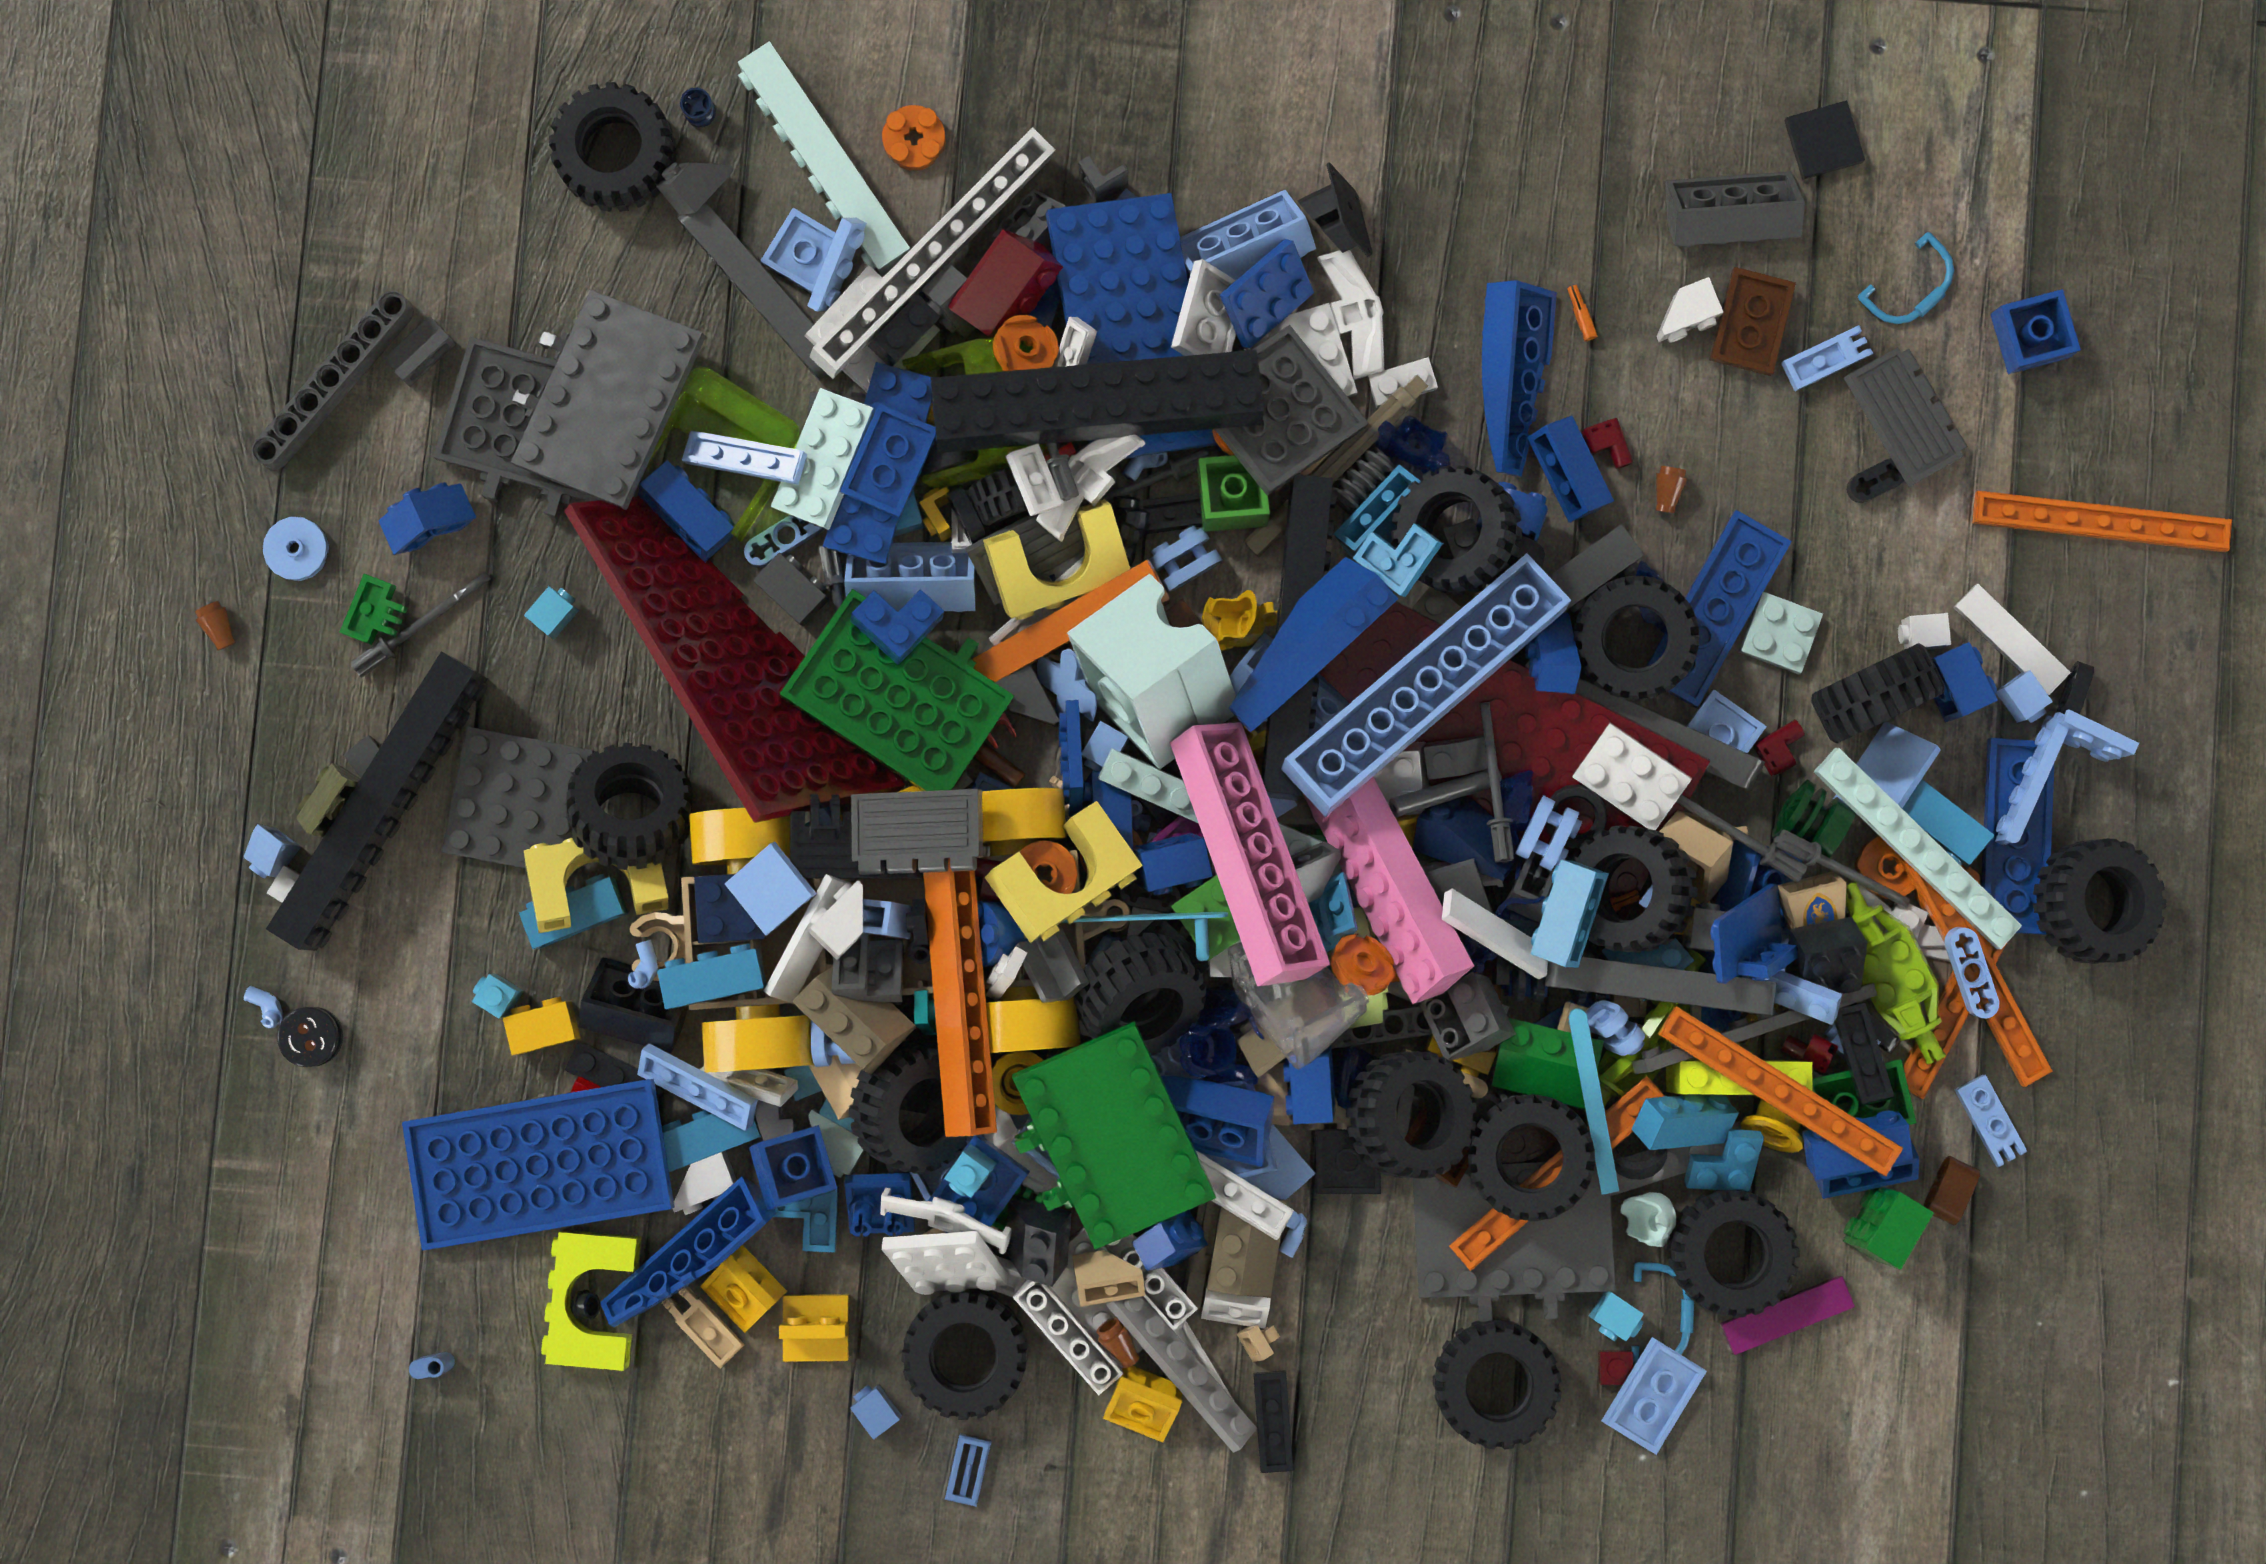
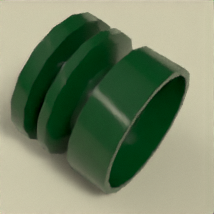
[1772,779,1856,866]

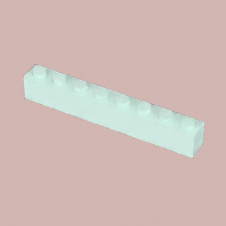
[738,41,911,277]

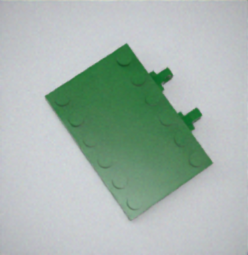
[779,589,1015,791]
[1012,1021,1216,1250]

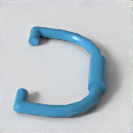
[1858,232,1955,324]
[1631,1262,1694,1365]

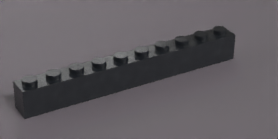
[1261,474,1337,801]

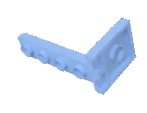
[1995,709,2139,845]

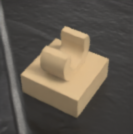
[1237,1325,1280,1362]

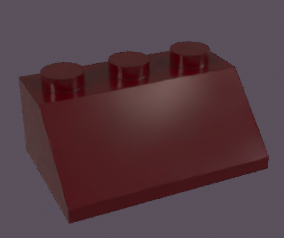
[948,229,1063,338]

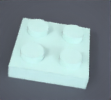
[1739,592,1823,675]

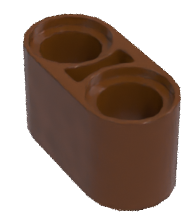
[1924,1156,1980,1226]

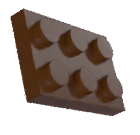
[1709,267,1796,376]

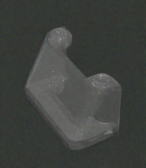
[1228,942,1369,1070]

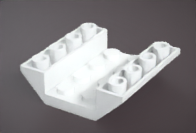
[1013,1227,1198,1396]

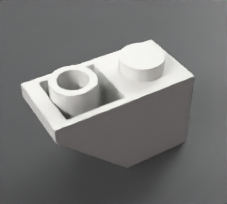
[1656,277,1723,343]
[809,880,863,960]
[673,1151,737,1215]

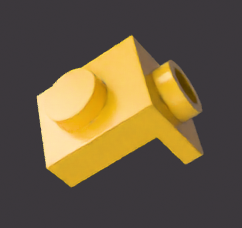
[919,486,952,542]

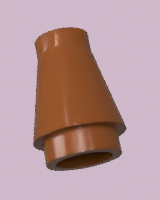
[1656,466,1688,514]
[195,601,236,651]
[1097,1317,1140,1368]

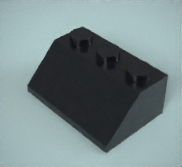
[578,957,689,1053]

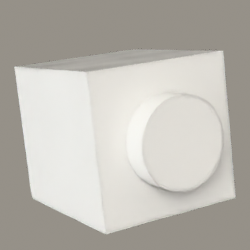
[1898,613,1951,650]

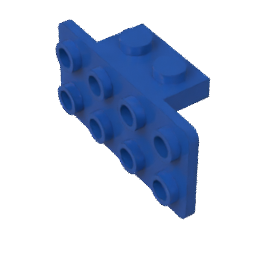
[1710,884,1798,984]

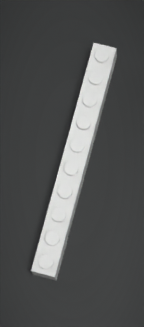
[809,127,1055,379]

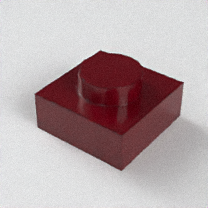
[1598,1350,1633,1385]

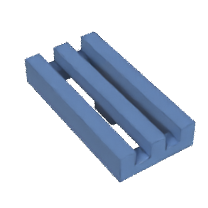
[945,1433,992,1507]

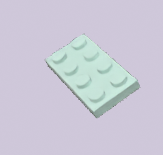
[771,388,876,530]

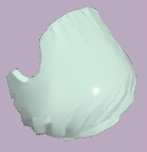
[1620,1192,1676,1247]

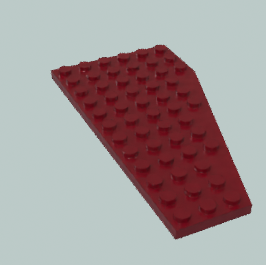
[564,496,905,823]
[1319,601,1710,920]

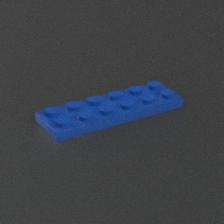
[823,362,933,565]
[1645,510,1792,708]
[1981,738,2055,935]

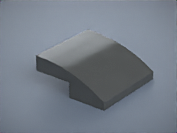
[832,933,904,1002]

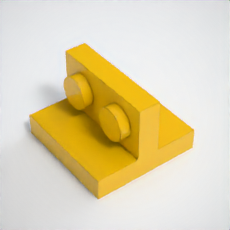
[700,1245,787,1333]
[779,1294,849,1362]
[1103,1366,1182,1443]

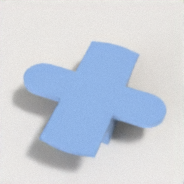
[1037,649,1097,721]

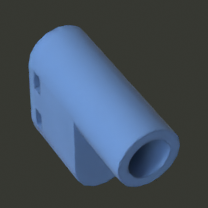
[409,1352,455,1379]

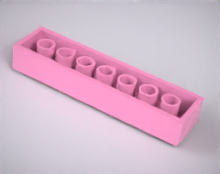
[1170,722,1331,987]
[1303,777,1474,1004]

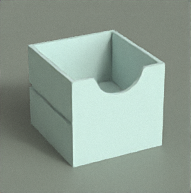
[1067,573,1236,770]

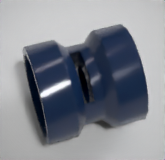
[680,87,716,127]

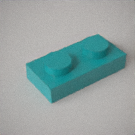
[914,990,937,1036]

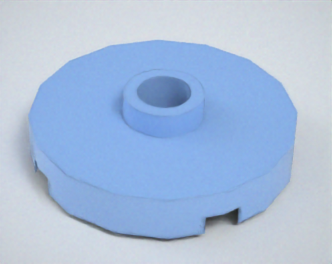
[263,517,329,581]

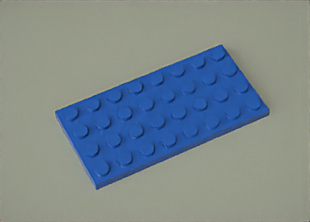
[1045,193,1217,459]
[402,1078,675,1251]

